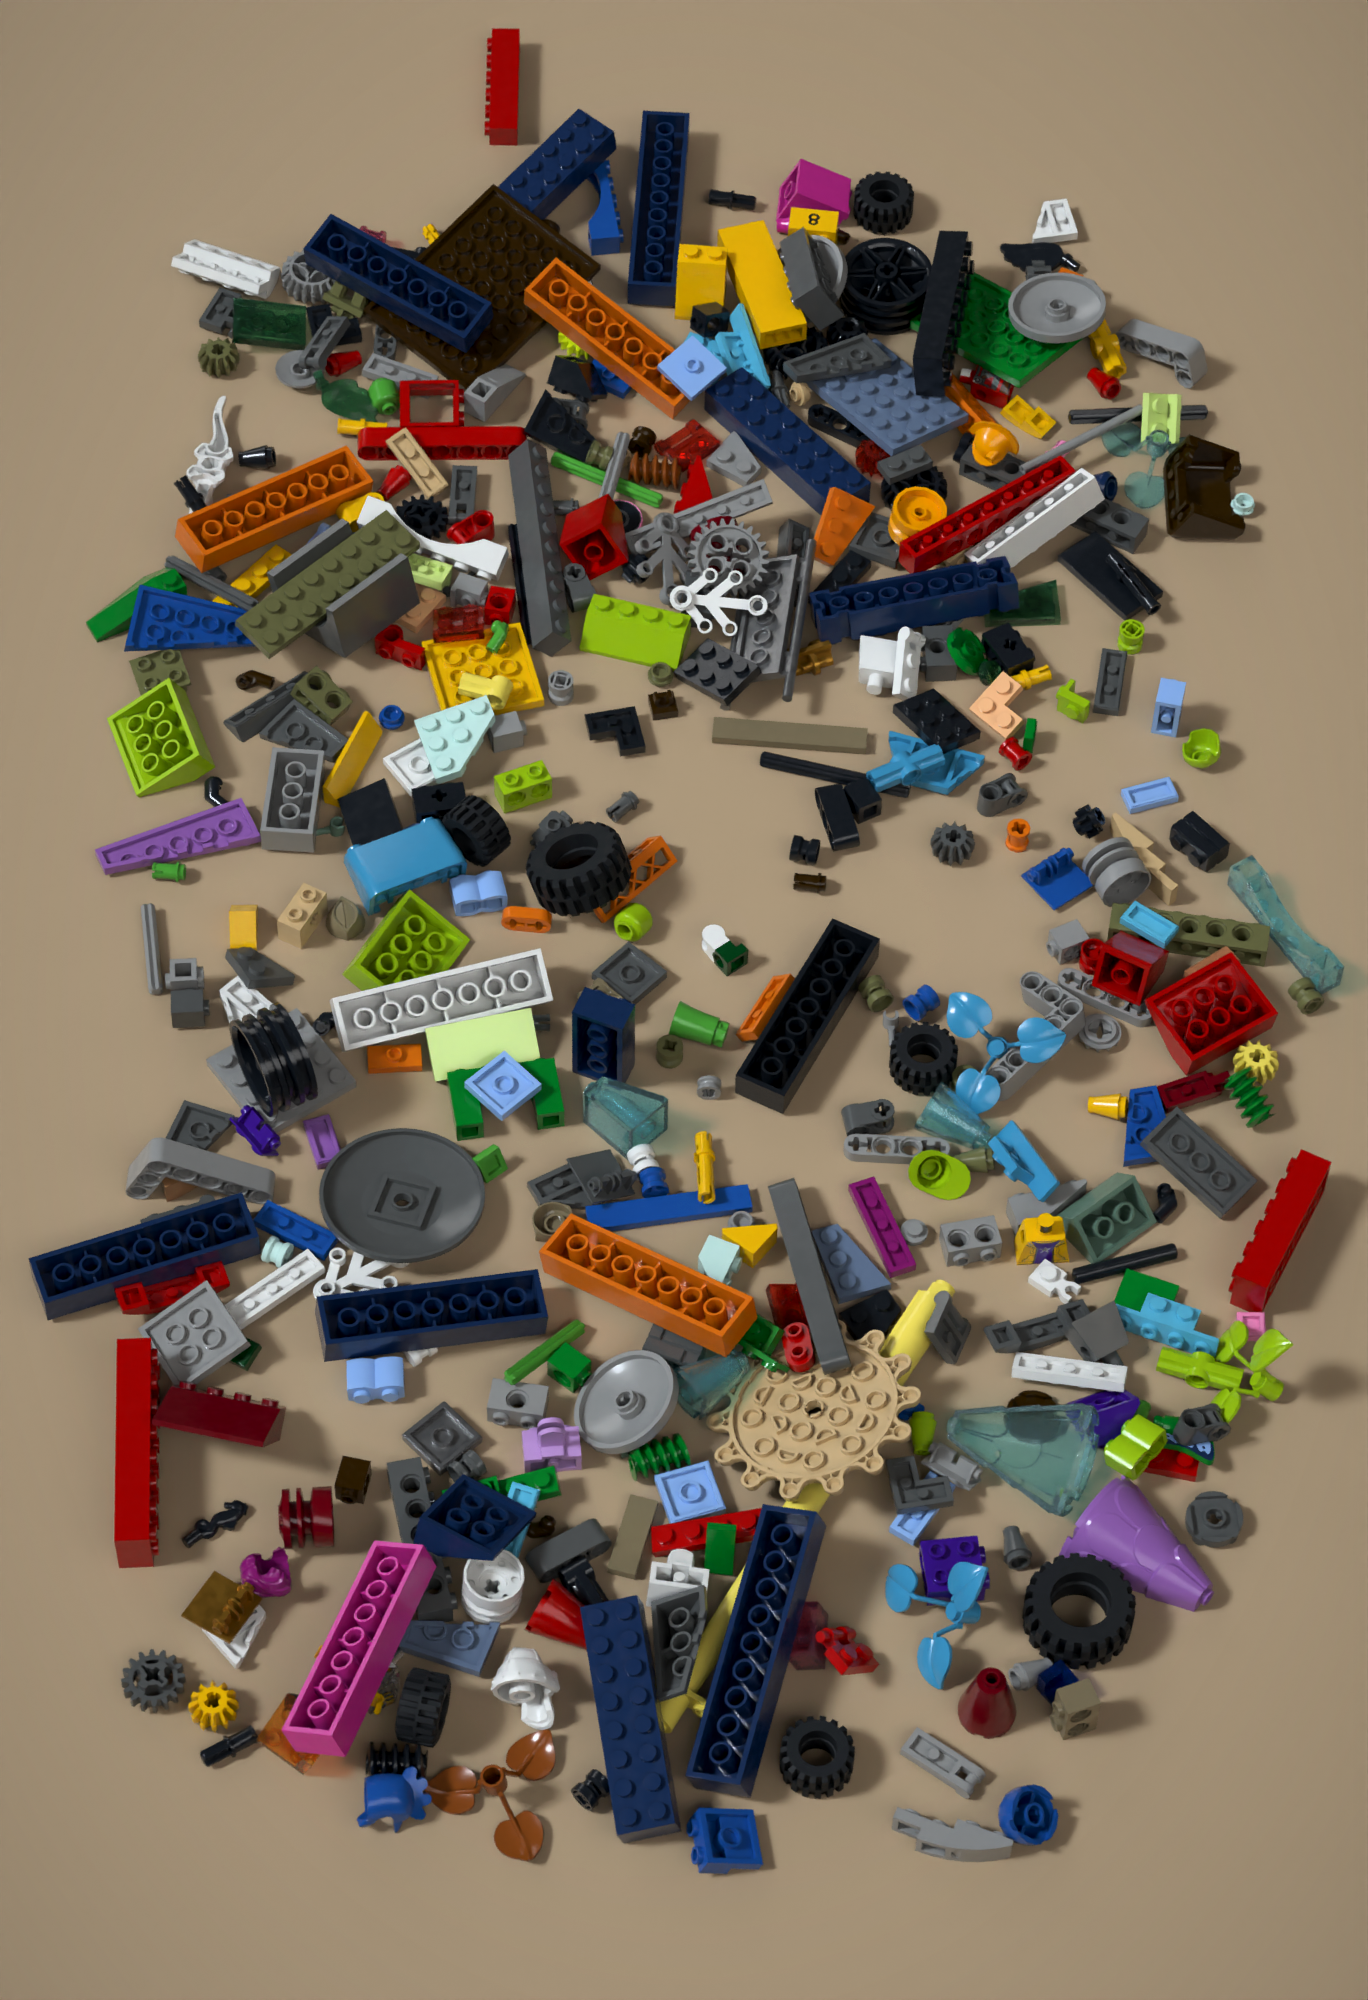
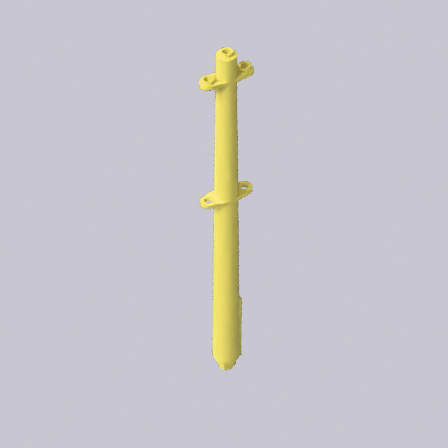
[660,1280,955,1733]

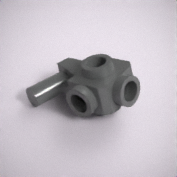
[530,810,573,846]

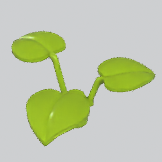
[1210,1320,1293,1423]

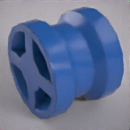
[638,1167,669,1198]

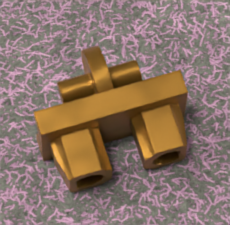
[786,639,834,676]

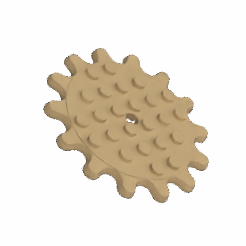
[706,1320,921,1502]

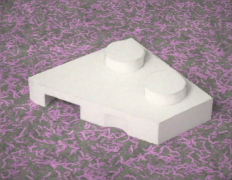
[1032,199,1078,243]
[219,976,272,1024]

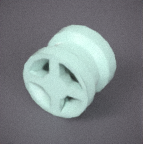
[261,1236,294,1268]

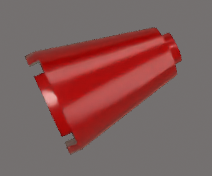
[524,1579,587,1650]

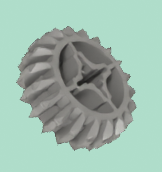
[281,249,335,305]

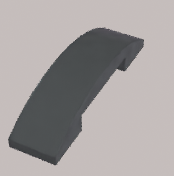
[984,1299,1090,1353]

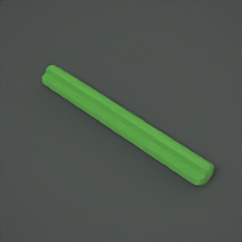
[551,452,663,508]

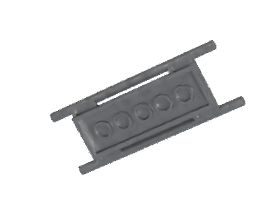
[720,539,817,711]

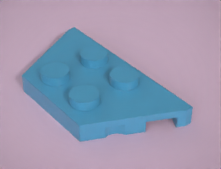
[888,731,985,795]

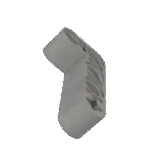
[1116,319,1208,389]

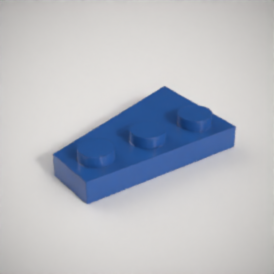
[1123,1085,1166,1167]

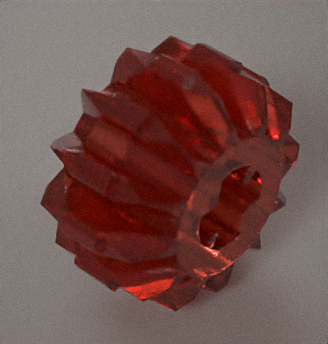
[855,438,891,478]

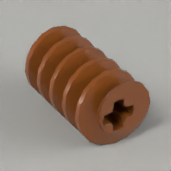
[628,452,682,490]

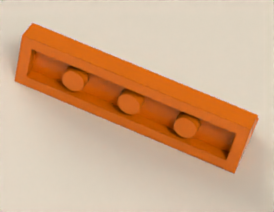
[945,371,998,435]
[593,836,678,923]

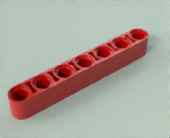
[357,426,527,461]

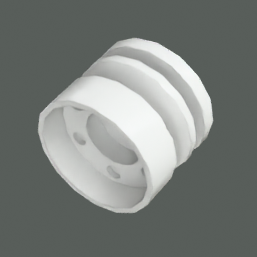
[461,1550,524,1625]

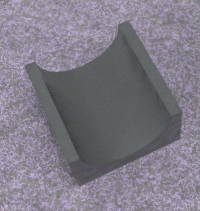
[267,519,420,658]

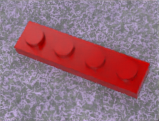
[651,1508,762,1558]

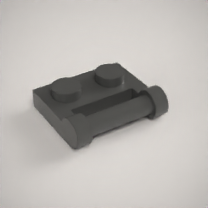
[924,1291,971,1365]

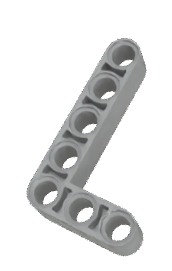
[987,971,1086,1101]
[126,1138,276,1204]

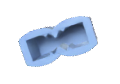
[449,870,508,916]
[346,1356,405,1404]

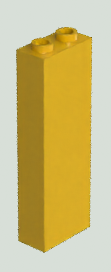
[717,220,807,349]

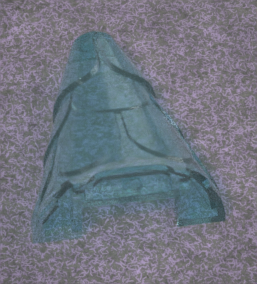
[946,1403,1099,1517]

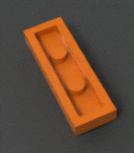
[735,974,795,1042]

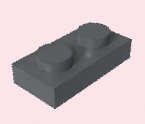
[877,445,933,485]

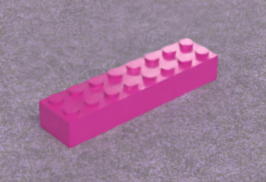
[282,1541,437,1757]

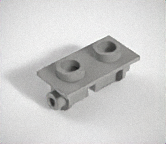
[921,1442,983,1491]

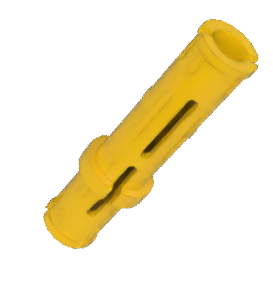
[694,1131,715,1204]

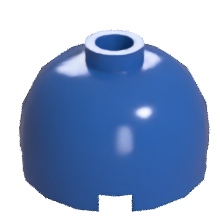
[998,1784,1058,1846]

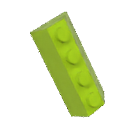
[579,594,691,672]

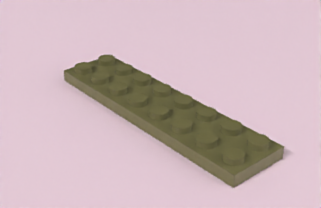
[235,510,420,659]

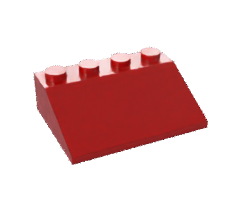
[1145,952,1278,1076]

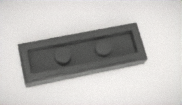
[1093,648,1128,716]

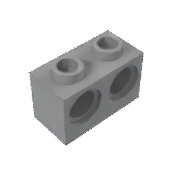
[939,1215,1002,1267]

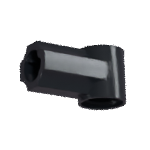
[558,1557,609,1606]

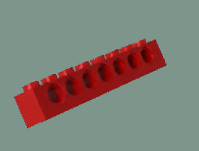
[899,455,1076,574]

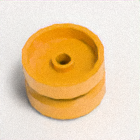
[888,486,947,546]

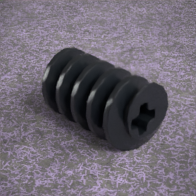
[366,1741,428,1778]

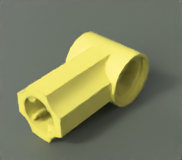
[458,672,513,710]

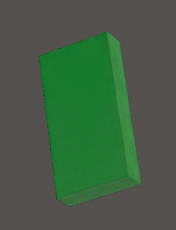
[704,1522,737,1576]

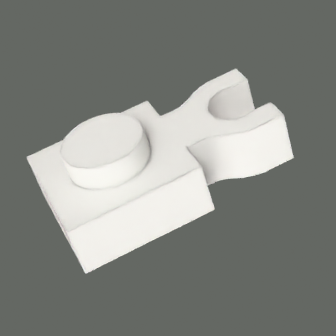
[1028,1259,1081,1304]

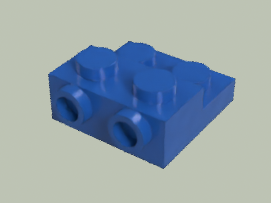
[686,1808,763,1874]

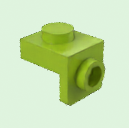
[1056,679,1090,723]

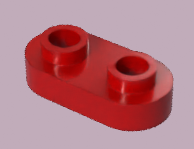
[782,1322,816,1373]

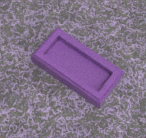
[303,1114,341,1170]

